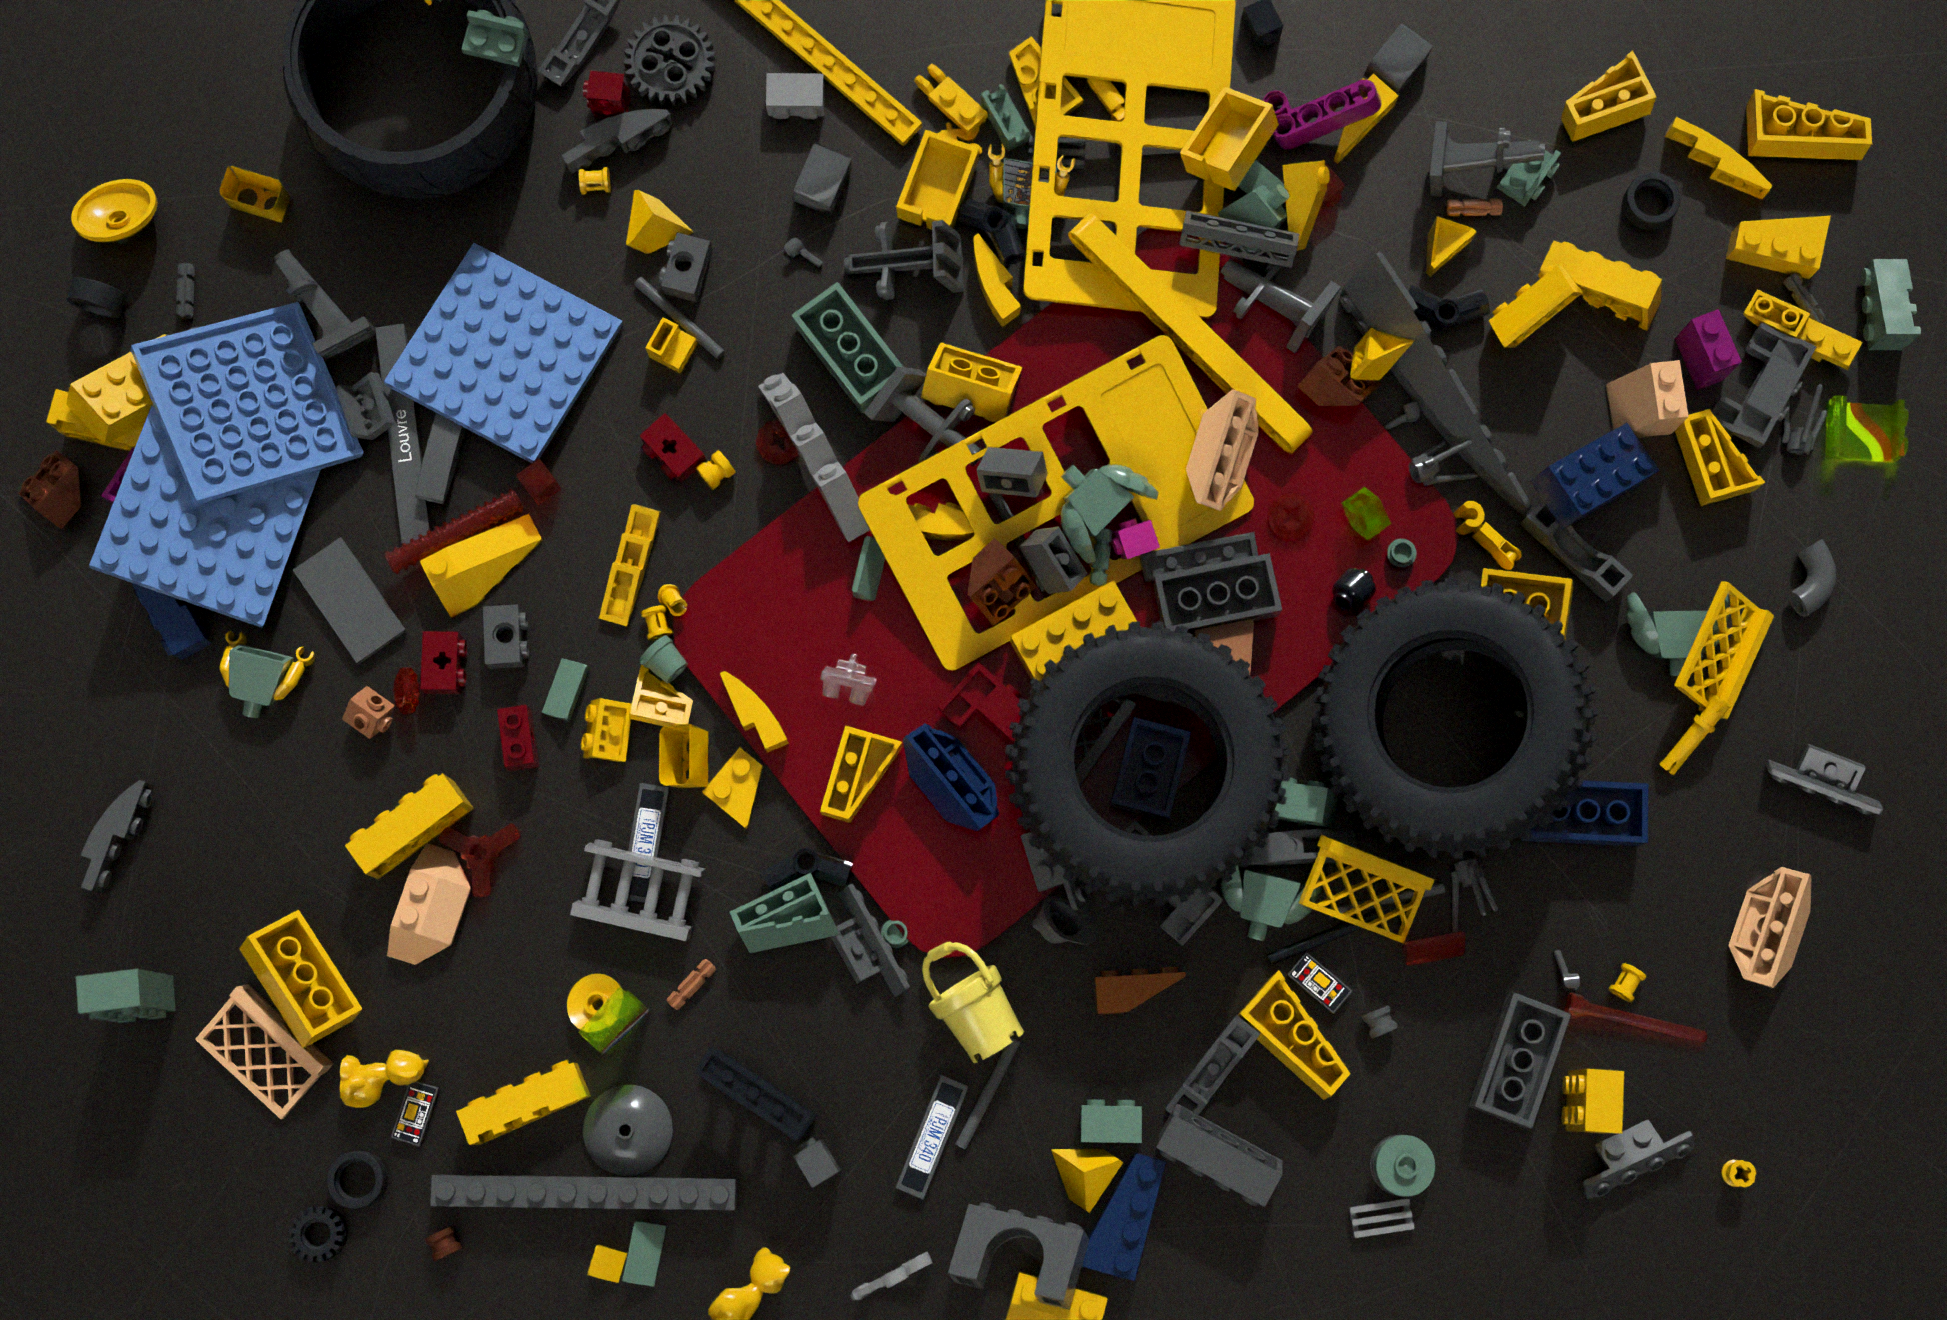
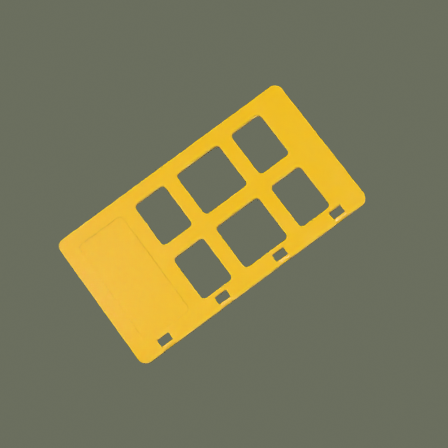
[1023,0,1235,319]
[858,335,1254,670]

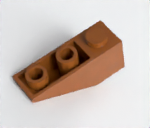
[1094,967,1186,1015]

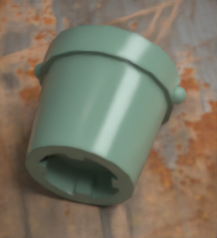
[639,635,688,684]

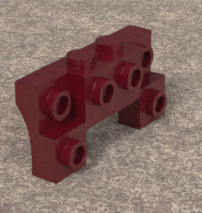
[938,662,1021,771]

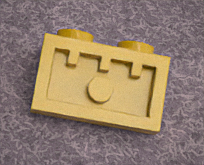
[581,698,632,763]

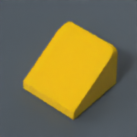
[587,1245,628,1283]

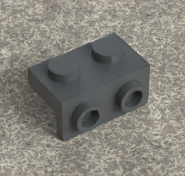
[336,372,396,440]

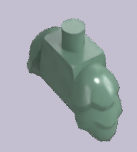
[1061,464,1159,564]
[1626,592,1730,676]
[1220,864,1326,941]

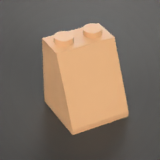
[1606,360,1689,438]

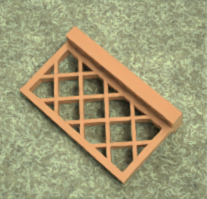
[195,984,334,1119]

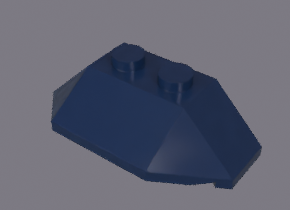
[903,723,1000,831]

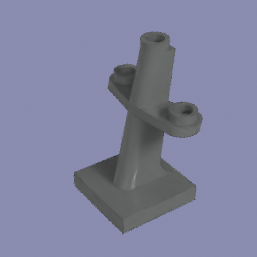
[1430,121,1545,197]
[844,220,964,300]
[274,249,376,360]
[1220,259,1341,354]
[864,366,983,467]

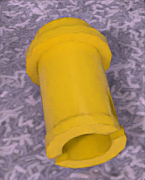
[658,584,687,616]

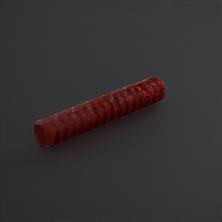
[385,489,523,575]

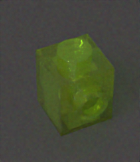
[1341,487,1391,540]

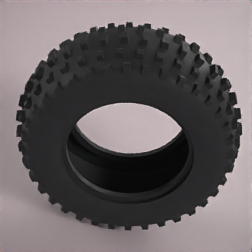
[1312,578,1599,859]
[1005,621,1290,906]

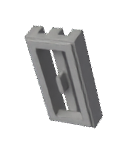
[1348,1198,1415,1238]

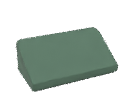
[852,536,885,601]
[541,658,590,723]
[622,1220,667,1287]

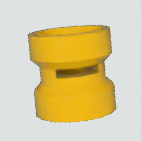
[695,450,736,490]

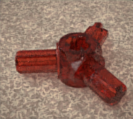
[439,823,521,897]

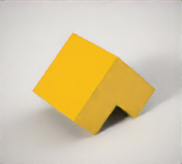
[645,317,698,374]

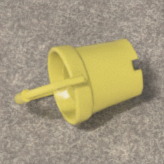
[922,942,1024,1063]

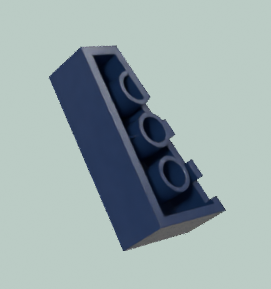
[131,583,212,660]
[1082,1153,1166,1281]

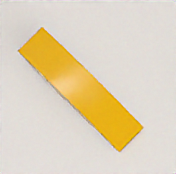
[1665,117,1772,199]
[599,504,661,626]

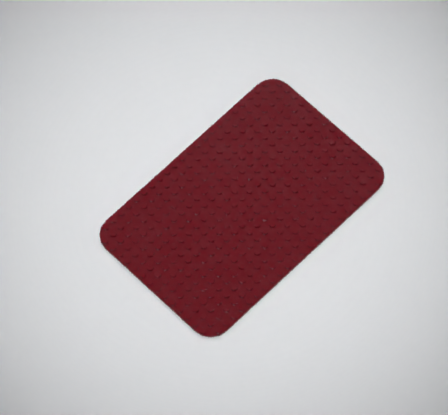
[673,228,1459,958]

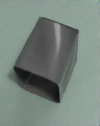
[1363,23,1433,95]
[792,142,852,216]

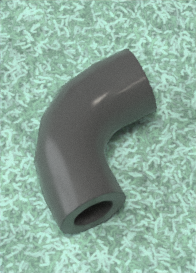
[1788,539,1837,617]

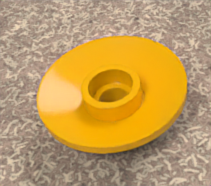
[567,974,625,1033]

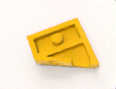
[629,665,693,726]
[702,747,763,829]

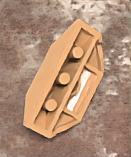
[1186,390,1259,511]
[387,843,471,965]
[1728,867,1811,988]

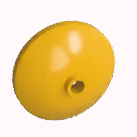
[71,179,158,242]

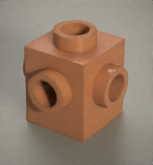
[342,686,395,739]

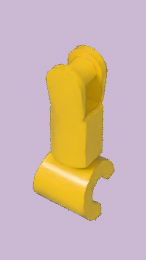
[1087,78,1125,122]
[1453,501,1522,570]

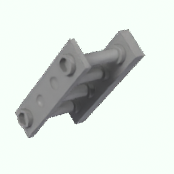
[570,839,705,941]

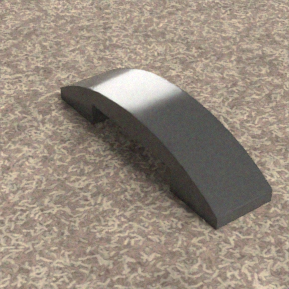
[538,0,621,87]
[1165,1015,1261,1115]

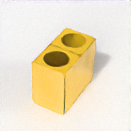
[220,166,291,223]
[659,724,708,789]

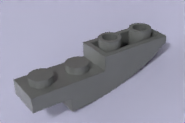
[561,109,673,174]
[80,780,154,893]
[1239,829,1357,868]

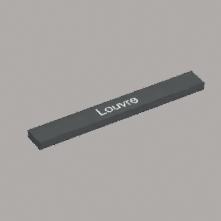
[375,323,433,551]

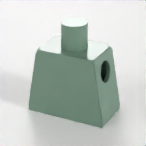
[1217,185,1290,251]

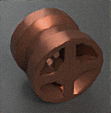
[424,1226,462,1262]

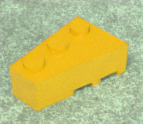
[1561,51,1656,142]
[1675,409,1765,506]

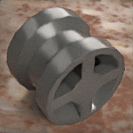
[1361,1005,1398,1039]

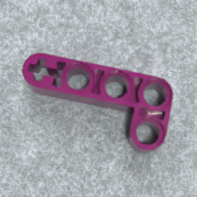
[1263,80,1382,149]

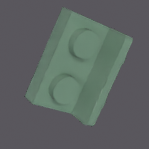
[462,10,529,67]
[1497,140,1561,206]

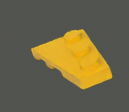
[1009,36,1083,126]

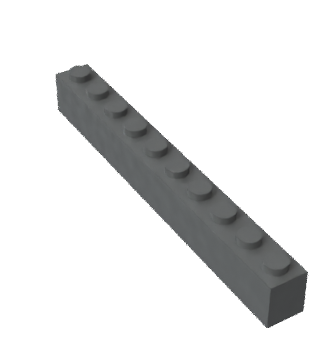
[430,1175,738,1210]

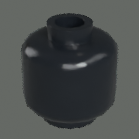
[1332,568,1376,612]

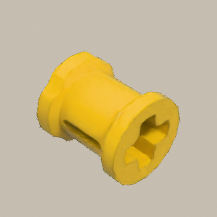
[579,167,611,195]
[641,605,673,641]
[1608,963,1647,1002]
[1721,1160,1756,1187]

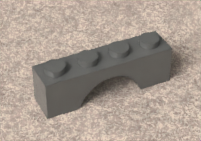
[1520,500,1633,603]

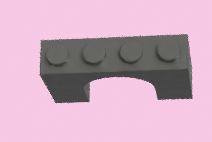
[948,1203,1089,1310]

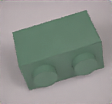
[1080,1099,1142,1143]

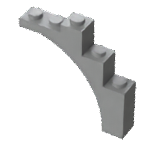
[758,373,870,542]

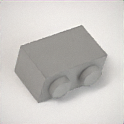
[766,73,825,119]

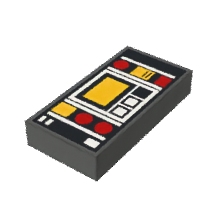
[1287,952,1352,1014]
[391,1081,440,1146]

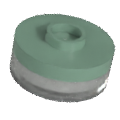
[1370,1134,1435,1197]

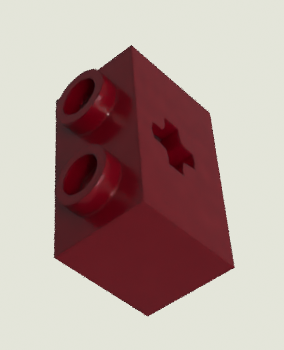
[639,413,707,483]
[420,631,467,694]
[497,705,539,772]

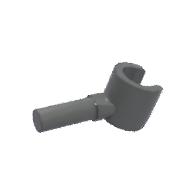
[784,238,823,268]
[1383,402,1420,431]
[1553,950,1580,991]

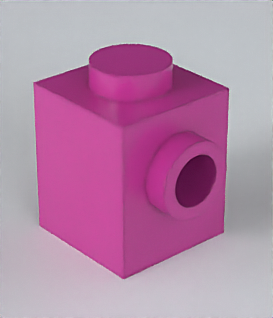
[1111,518,1160,559]

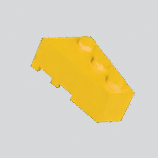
[1726,216,1831,279]
[46,389,144,451]
[820,726,903,823]

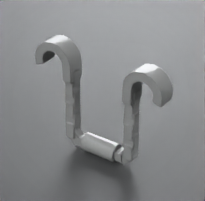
[850,1251,933,1300]

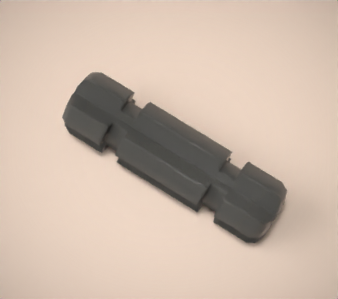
[176,263,195,319]
[1784,273,1826,323]

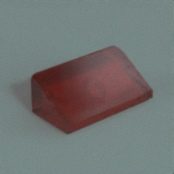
[1402,931,1466,966]

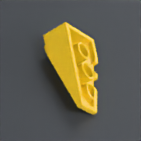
[420,514,542,618]

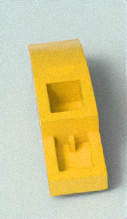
[1743,289,1863,370]
[890,494,994,541]

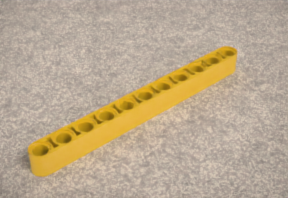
[1068,213,1313,454]

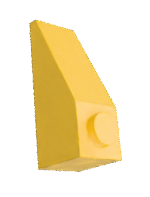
[1333,73,1398,164]
[1282,160,1330,251]

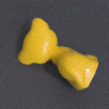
[340,1050,429,1108]
[708,1247,790,1320]

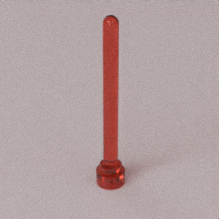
[1564,993,1708,1042]

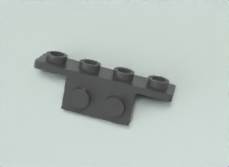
[1766,744,1884,815]
[1021,832,1090,911]
[831,884,910,997]
[1583,1119,1694,1199]

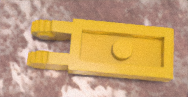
[914,64,988,135]

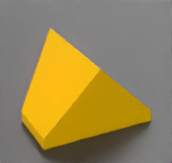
[626,190,694,254]
[1426,216,1476,277]
[1350,327,1415,380]
[1051,1149,1123,1213]

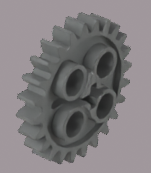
[623,15,716,106]

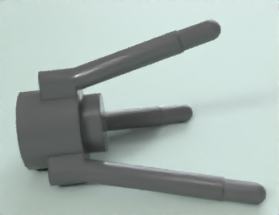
[1782,384,1828,455]
[1408,440,1478,487]
[1450,859,1498,933]

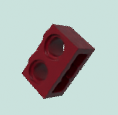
[583,70,631,119]

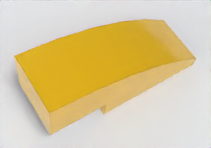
[974,234,1021,327]
[720,671,789,753]

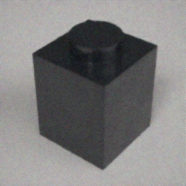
[1241,0,1284,48]

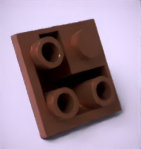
[1297,346,1382,406]
[18,450,81,529]
[968,538,1037,626]

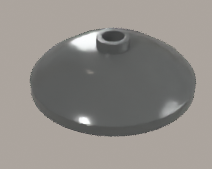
[583,1085,673,1176]

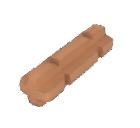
[1446,199,1503,216]
[667,959,716,1010]

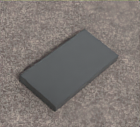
[293,537,407,664]

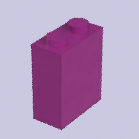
[1675,309,1742,390]

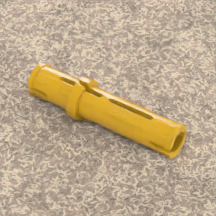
[1659,695,1731,775]

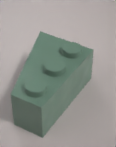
[1861,259,1921,350]
[1275,778,1339,831]
[730,873,840,953]

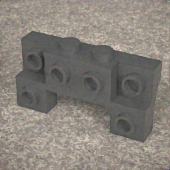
[1711,323,1816,448]
[1125,820,1223,946]

